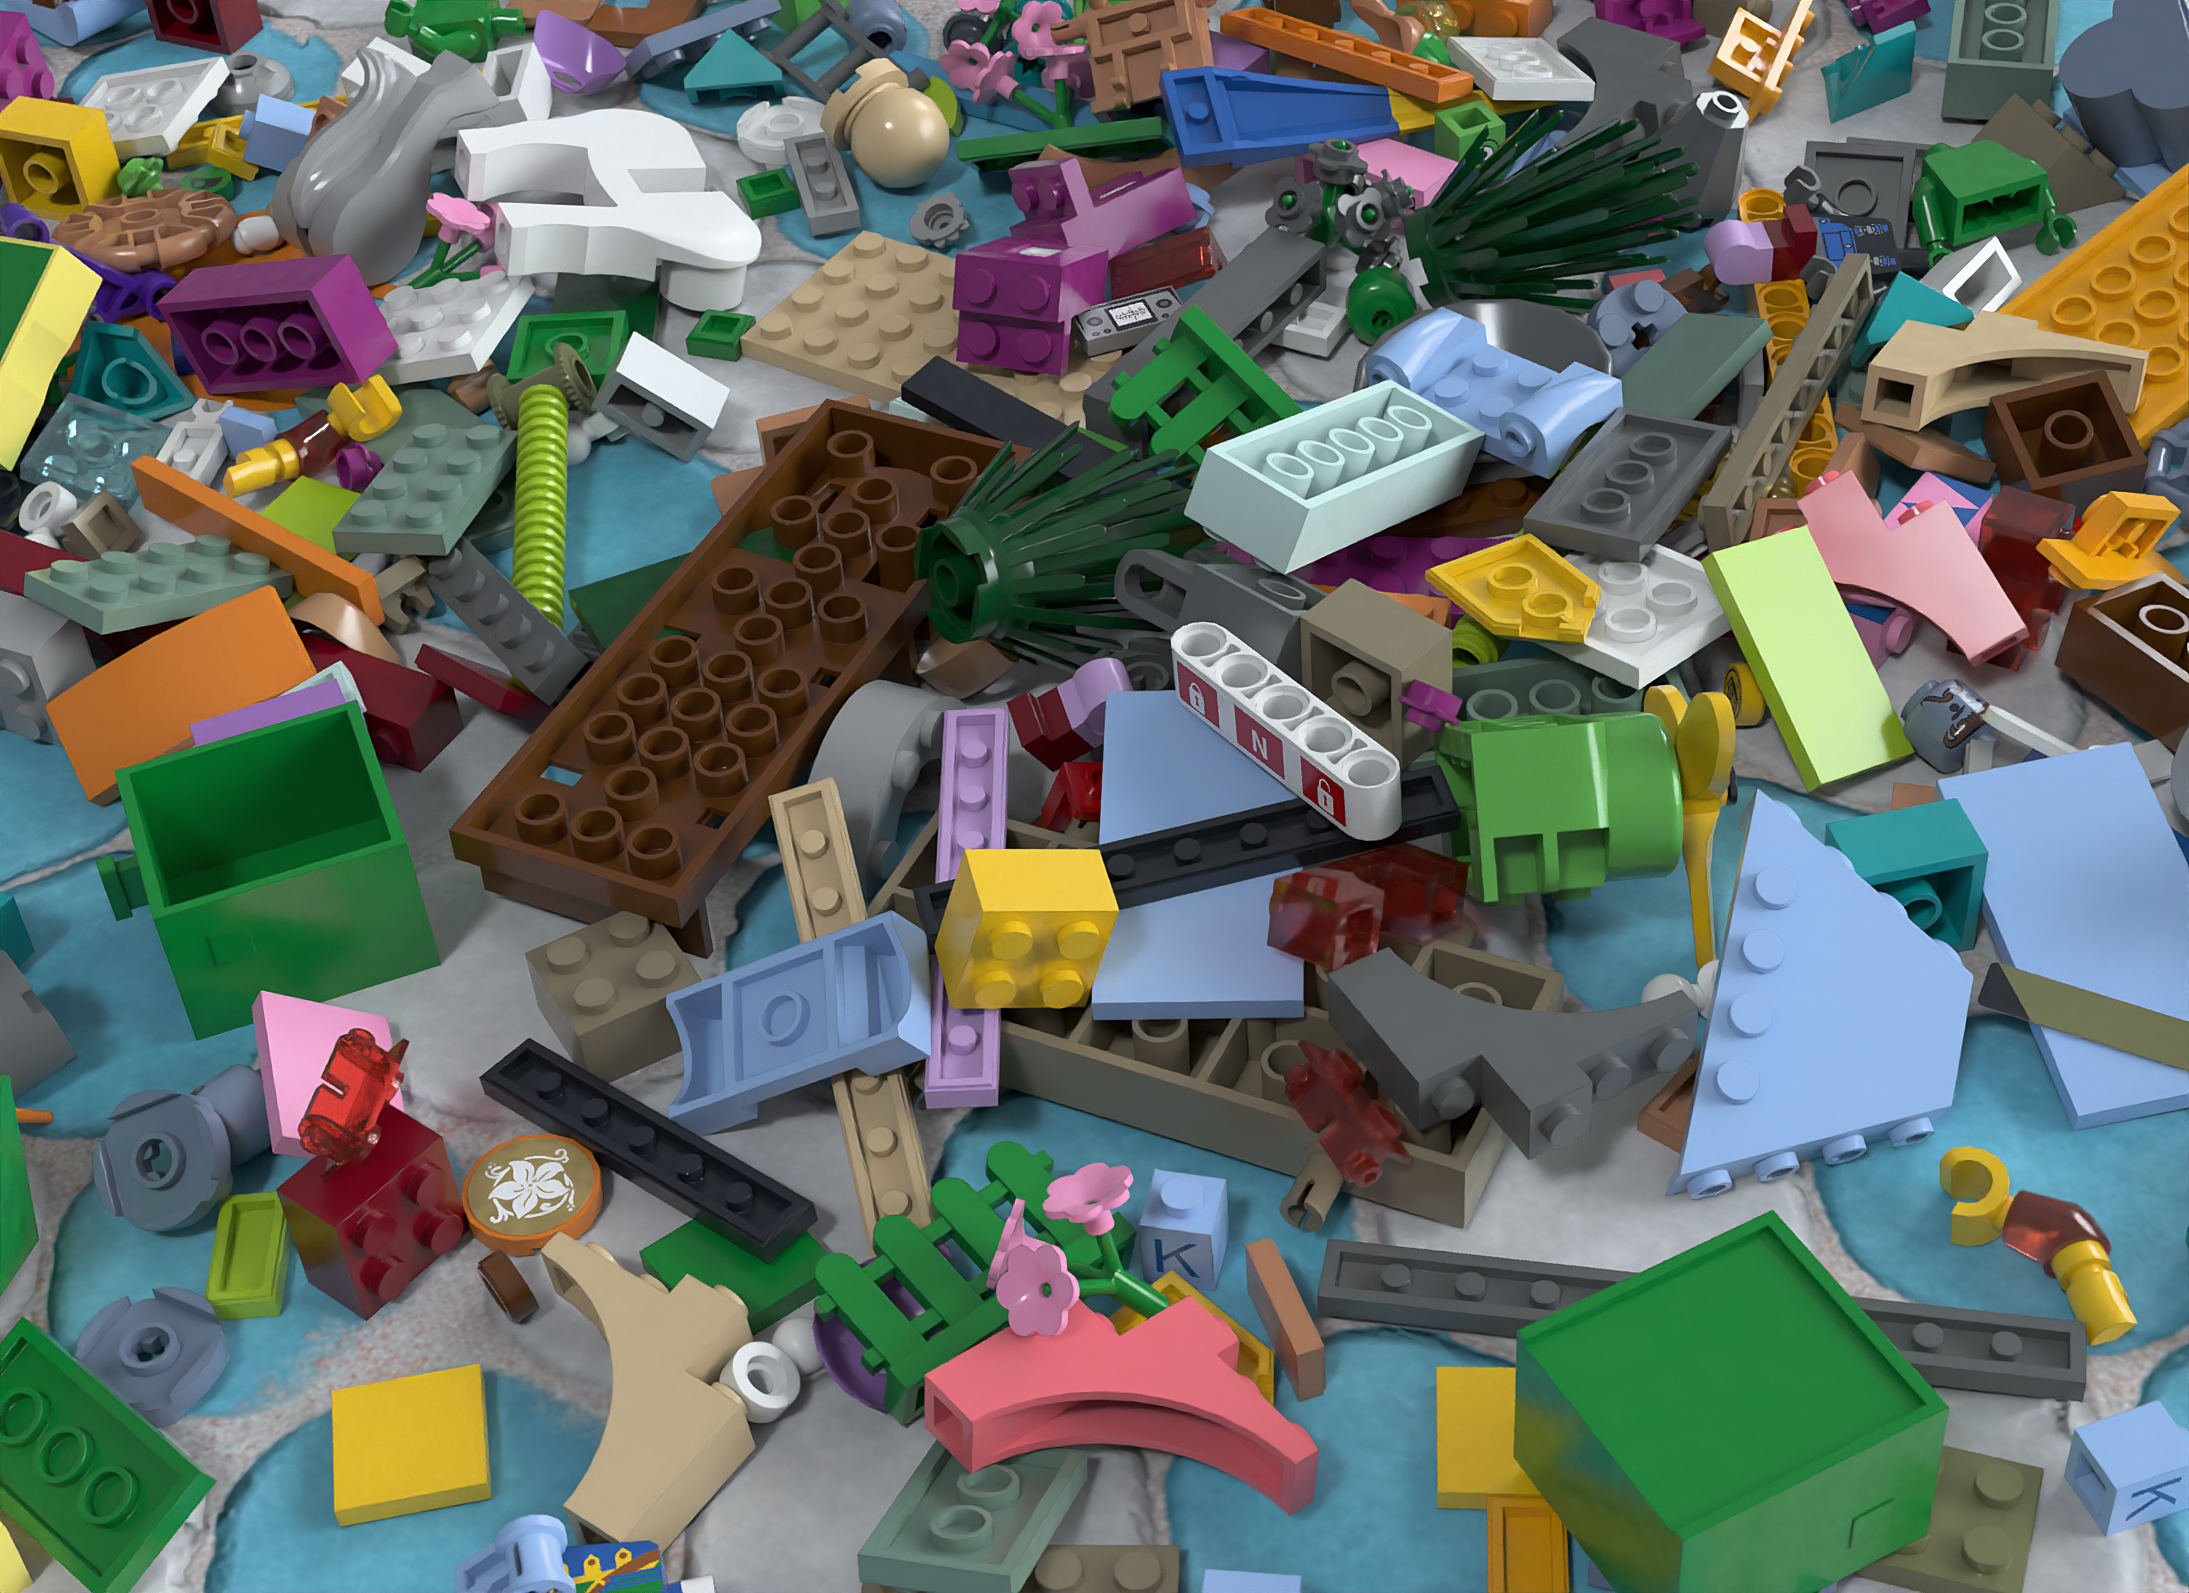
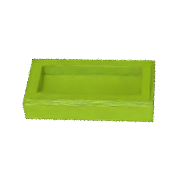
[204,1191,292,1321]

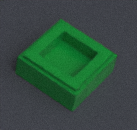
[736,168,800,220]
[685,309,756,362]

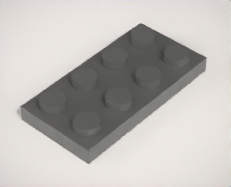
[1523,407,1732,563]

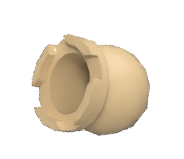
[820,58,949,188]

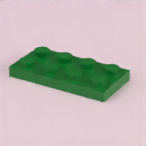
[0,1317,217,1593]

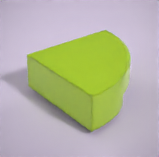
[923,75,963,137]

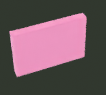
[252,991,405,1160]

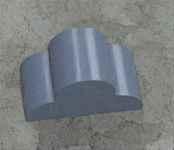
[2059,0,2189,173]

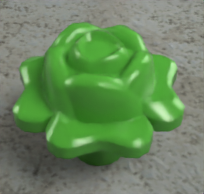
[117,157,166,199]

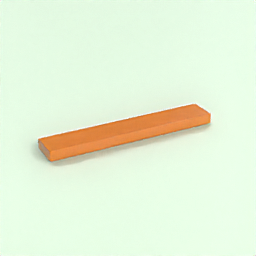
[1220,5,1474,103]
[130,454,385,627]

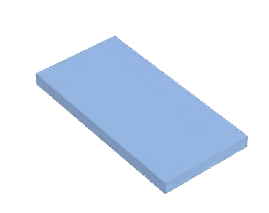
[1092,690,1304,1020]
[1933,741,2189,1131]

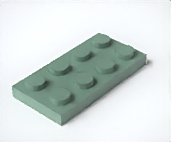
[332,423,518,556]
[24,534,293,635]

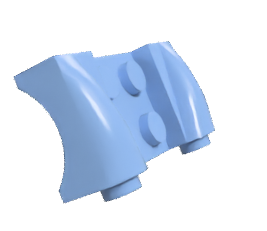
[1366,307,1623,479]
[666,910,931,1137]

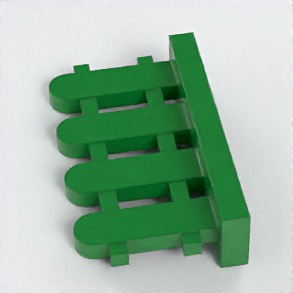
[1107,304,1305,486]
[814,1141,1137,1427]

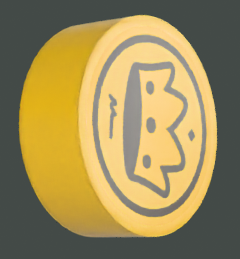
[1723,663,1766,726]

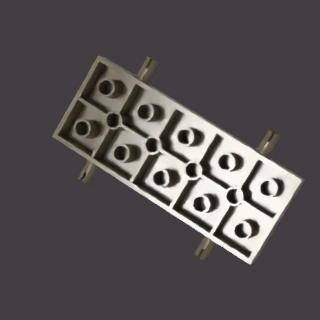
[866,808,1564,1232]

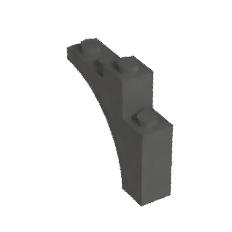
[1554,16,1693,173]
[1328,947,1699,1160]

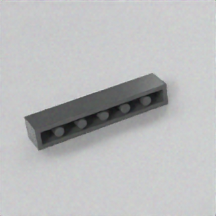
[1082,226,1326,460]

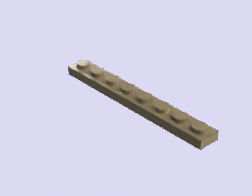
[1698,253,1874,555]

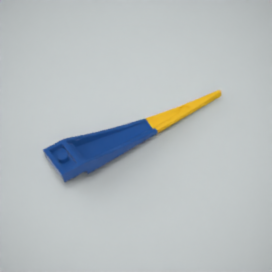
[1159,66,1561,169]

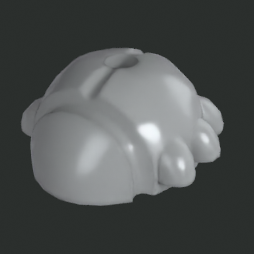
[909,191,970,249]

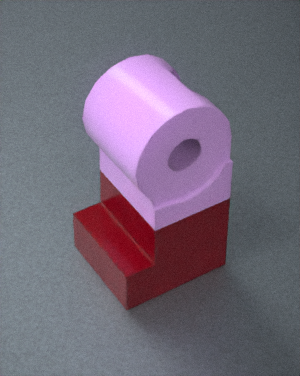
[1704,204,1818,285]
[1006,658,1134,773]

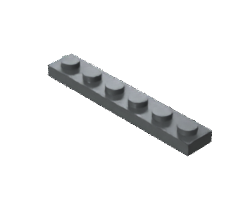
[399,535,590,705]

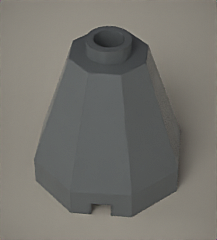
[1637,91,1749,228]

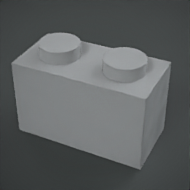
[592,331,730,463]

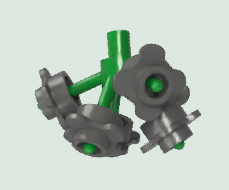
[1265,138,1415,275]

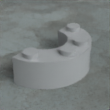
[808,680,967,902]

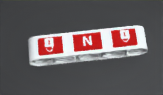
[1171,622,1402,841]

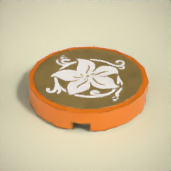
[461,1133,604,1257]

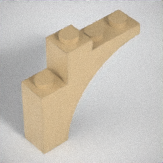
[1860,310,2150,432]
[540,1231,756,1555]

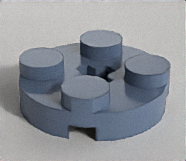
[1586,280,1687,379]
[92,1089,233,1231]
[75,1287,231,1428]

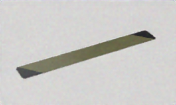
[1978,962,2189,1072]

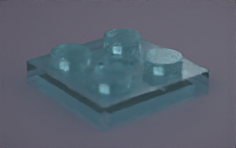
[20,392,173,514]

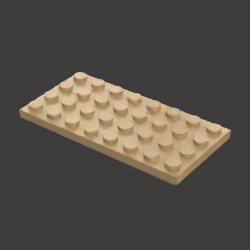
[740,230,1137,429]

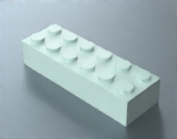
[1184,379,1486,575]

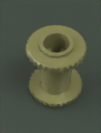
[487,342,597,431]

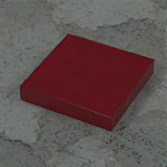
[414,644,559,726]

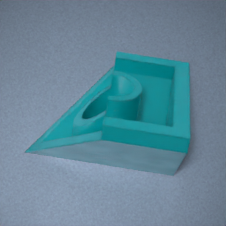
[1820,20,1917,125]
[684,28,787,105]
[1849,271,1974,368]
[61,320,198,433]

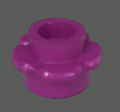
[336,442,382,493]
[1398,679,1463,734]

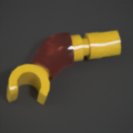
[223,374,403,499]
[1939,1146,2137,1346]

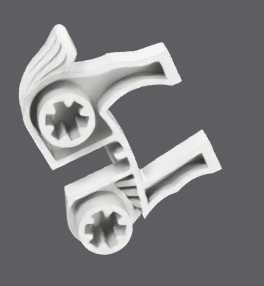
[454,109,761,312]

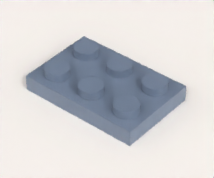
[625,0,782,81]

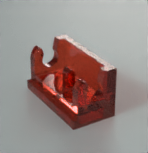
[1109,225,1228,301]

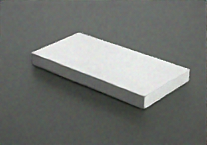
[1447,37,1595,101]

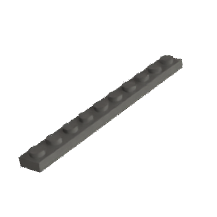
[1317,1238,2087,1402]

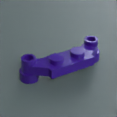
[0,203,178,324]

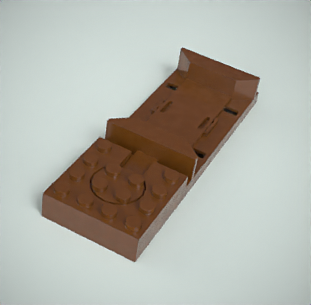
[448,398,1036,959]

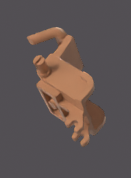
[1050,0,1221,124]

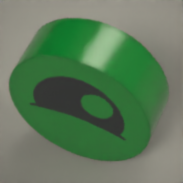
[182,167,235,201]

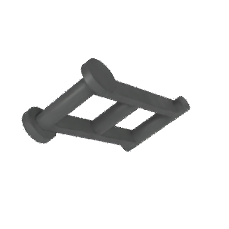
[756,0,930,105]

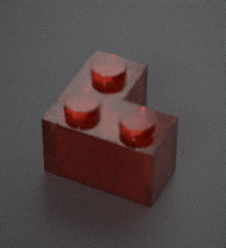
[1946,485,2077,672]

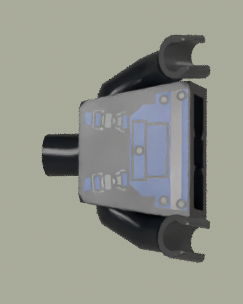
[1783,165,1929,310]

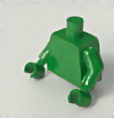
[384,0,525,65]
[1912,140,2077,271]

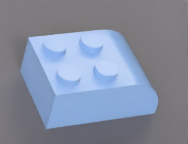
[4,0,147,46]

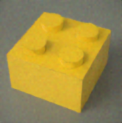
[0,96,122,221]
[934,849,1119,1009]

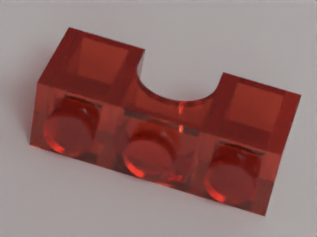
[1267,842,1469,971]

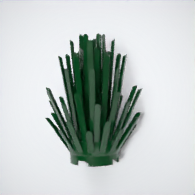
[1405,110,1704,315]
[914,420,1222,675]

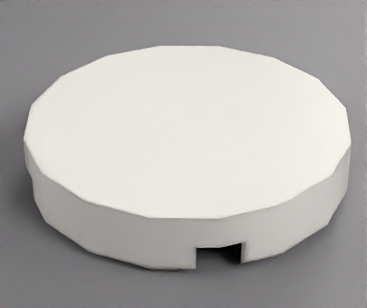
[737,96,826,165]

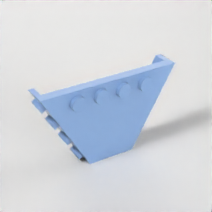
[1666,788,1974,1199]

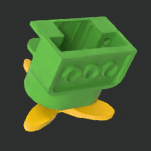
[1433,685,1738,971]

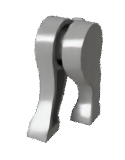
[272,46,501,286]

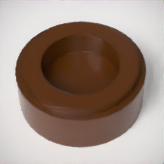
[476,1248,539,1323]

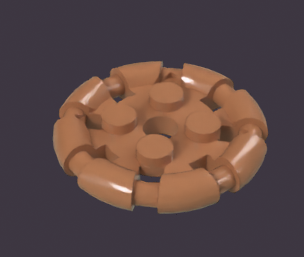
[51,188,237,274]

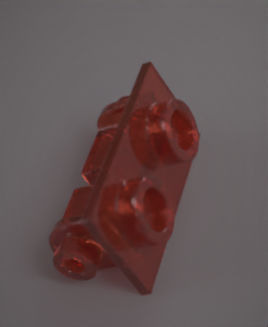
[297,1028,410,1180]
[1283,1040,1414,1188]

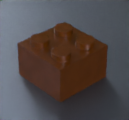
[1981,370,2149,518]

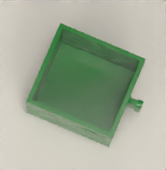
[96,700,441,1041]
[1513,1209,1949,1593]

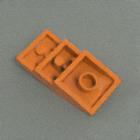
[44,585,318,807]

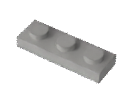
[783,132,861,236]

